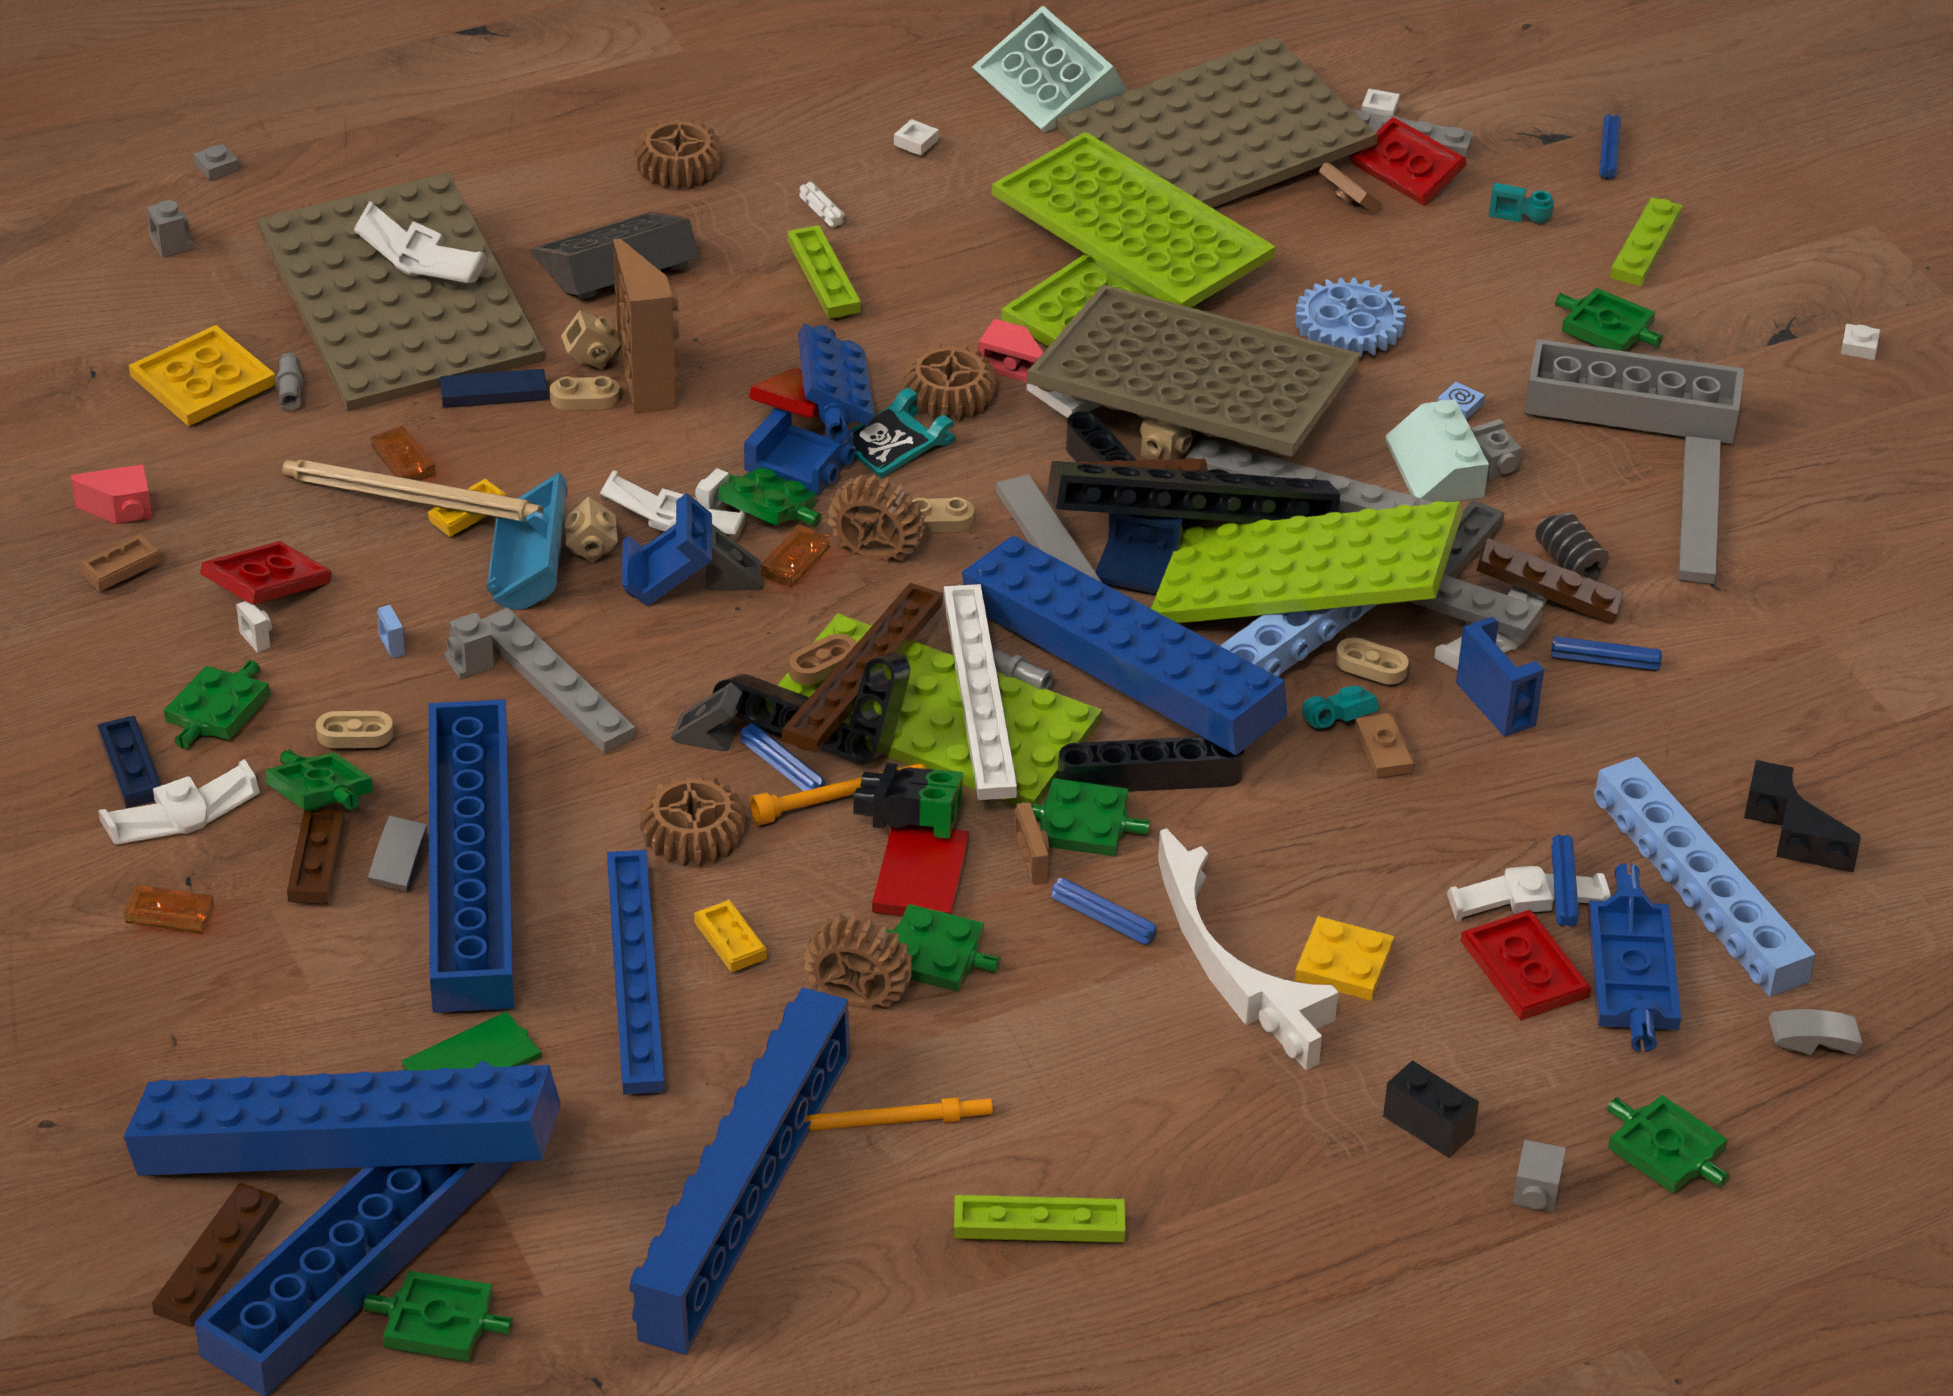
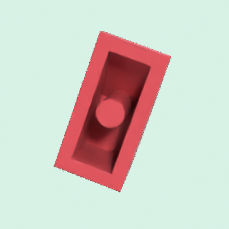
[978,319,1043,382]
[71,464,152,524]

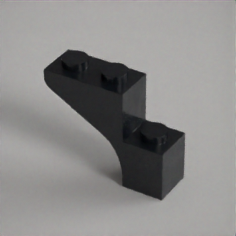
[1744,760,1861,872]

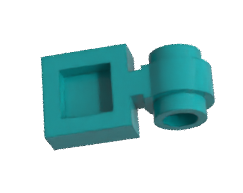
[1488,183,1554,223]
[1302,685,1379,729]

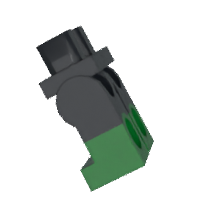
[853,763,963,838]

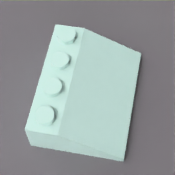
[972,6,1127,133]

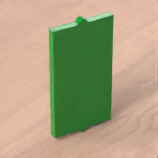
[401,1011,542,1071]

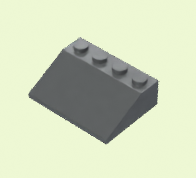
[531,212,699,299]

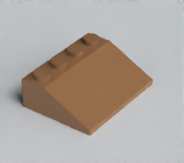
[613,239,681,414]

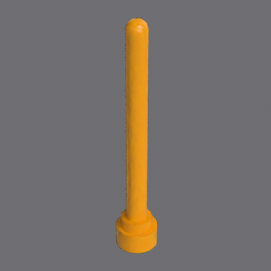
[749,763,927,826]

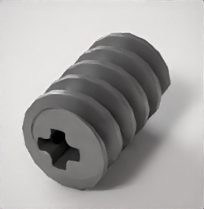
[1535,512,1609,581]

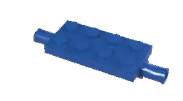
[798,323,874,442]
[1588,863,1681,1052]

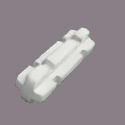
[799,182,845,228]

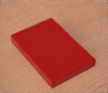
[1350,116,1467,206]
[749,367,820,418]
[200,541,332,605]
[872,824,969,916]
[1460,909,1591,1021]

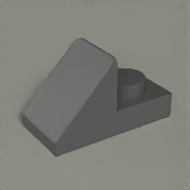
[706,524,763,590]
[671,682,742,751]

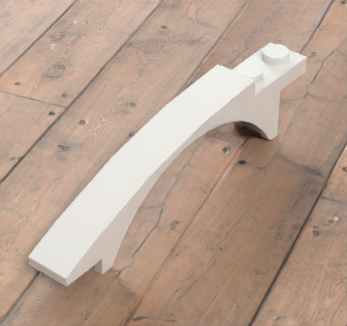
[1158,828,1339,1070]

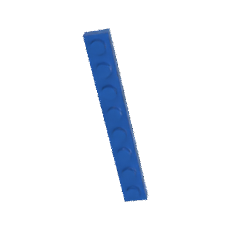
[607,850,664,1095]

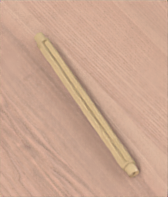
[282,459,544,522]

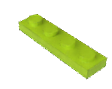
[1610,197,1683,287]
[787,225,861,319]
[954,1195,1125,1243]

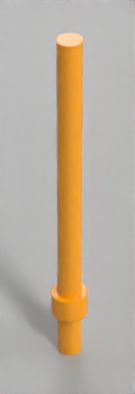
[804,1097,993,1131]

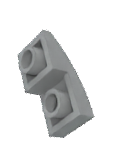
[368,816,427,892]
[1768,1009,1863,1055]

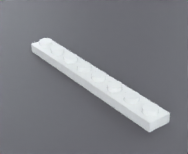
[944,584,1017,800]

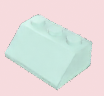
[1385,399,1489,502]

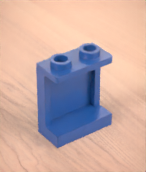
[744,408,856,497]
[622,493,712,606]
[1456,617,1544,737]

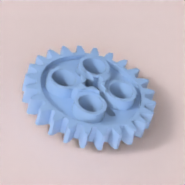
[1295,278,1406,357]

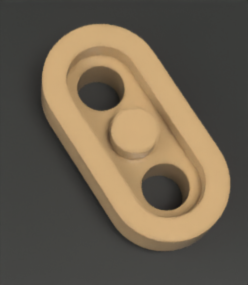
[550,376,620,410]
[912,497,974,533]
[1336,638,1409,685]
[316,711,393,749]

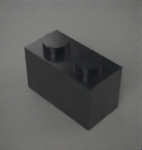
[1383,1060,1479,1158]

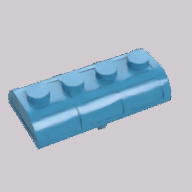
[487,472,568,610]

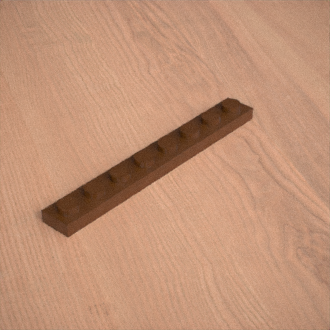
[781,583,943,753]

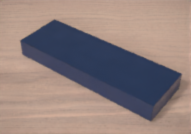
[440,369,547,407]
[97,716,161,808]

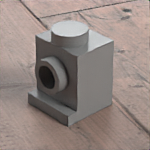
[146,200,194,258]
[1471,419,1522,479]
[444,613,494,679]

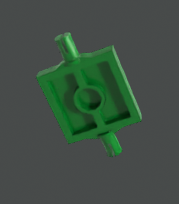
[1555,288,1663,352]
[717,468,822,528]
[163,659,271,749]
[266,749,373,811]
[1019,778,1150,857]
[886,904,1001,992]
[1607,1095,1730,1194]
[364,1270,513,1362]

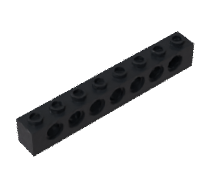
[1047,461,1341,523]

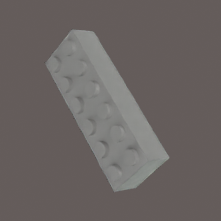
[1525,339,1744,444]

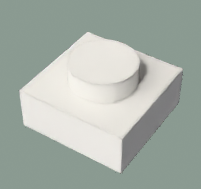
[1361,89,1400,116]
[894,119,939,156]
[1841,324,1880,360]
[695,468,729,510]
[236,601,272,653]

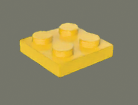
[1294,916,1394,1001]

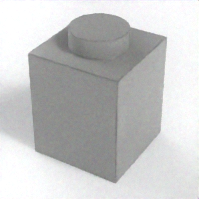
[1512,1139,1566,1212]

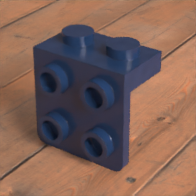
[1095,513,1184,594]

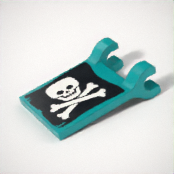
[851,388,955,479]

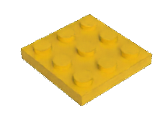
[128,325,275,426]

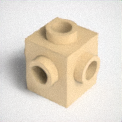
[561,310,621,370]
[1140,418,1193,460]
[564,497,618,563]

